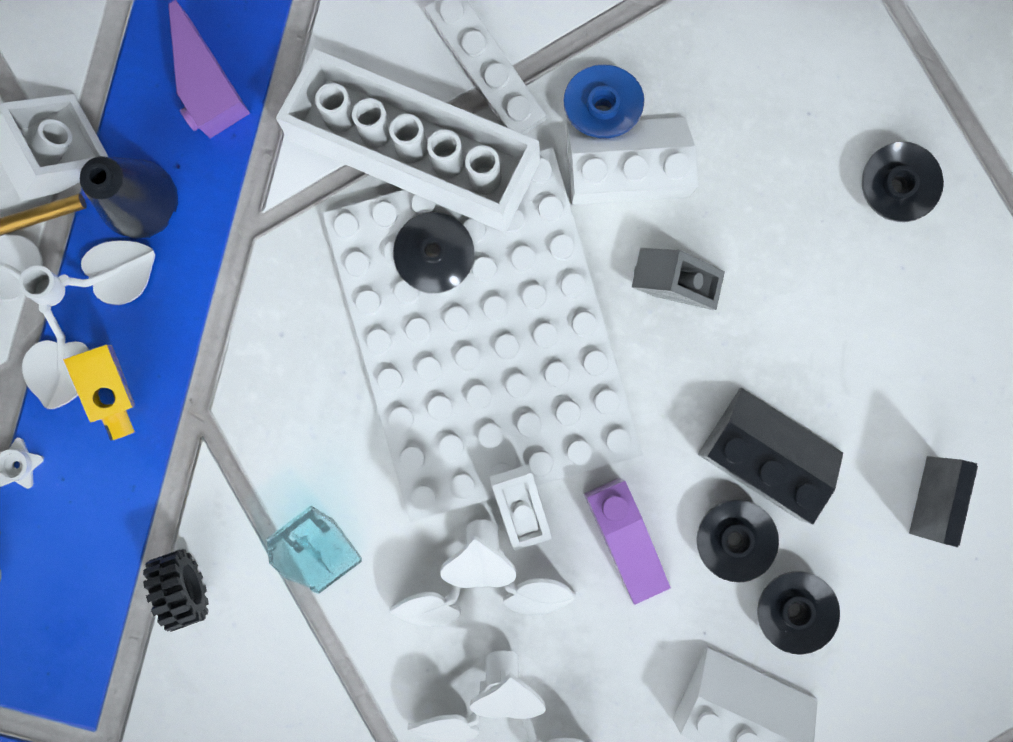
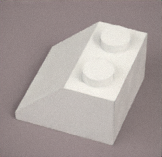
[0,94,108,201]

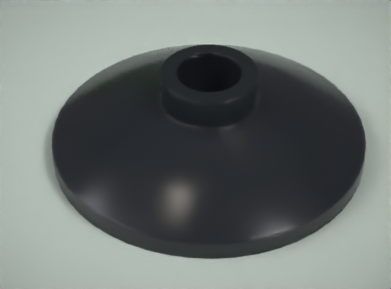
[862,142,944,222]
[393,212,475,293]
[696,500,779,582]
[757,571,840,655]

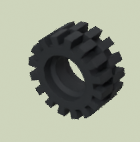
[143,549,209,632]

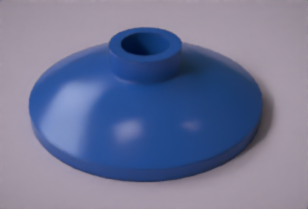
[564,65,644,139]

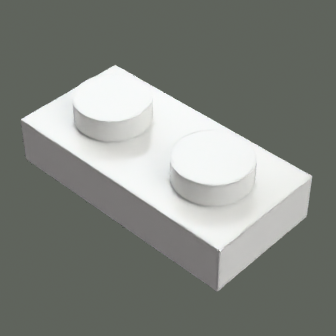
[490,465,552,551]

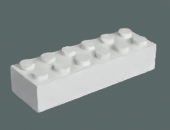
[276,49,540,232]

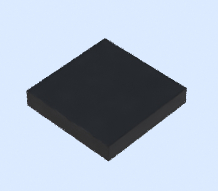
[909,456,978,548]

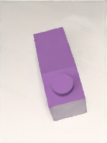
[169,0,250,138]
[584,477,671,605]

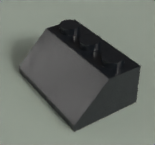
[698,388,843,525]

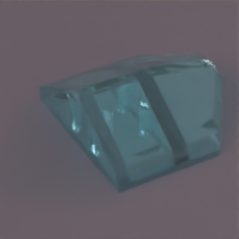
[266,506,362,594]

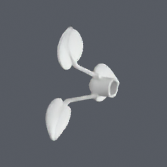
[0,234,155,409]
[390,520,576,627]
[407,651,586,742]

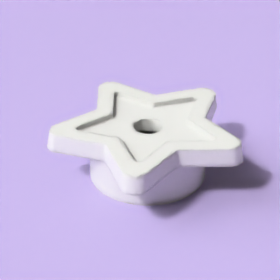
[0,438,44,489]

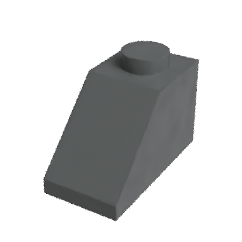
[632,248,725,310]

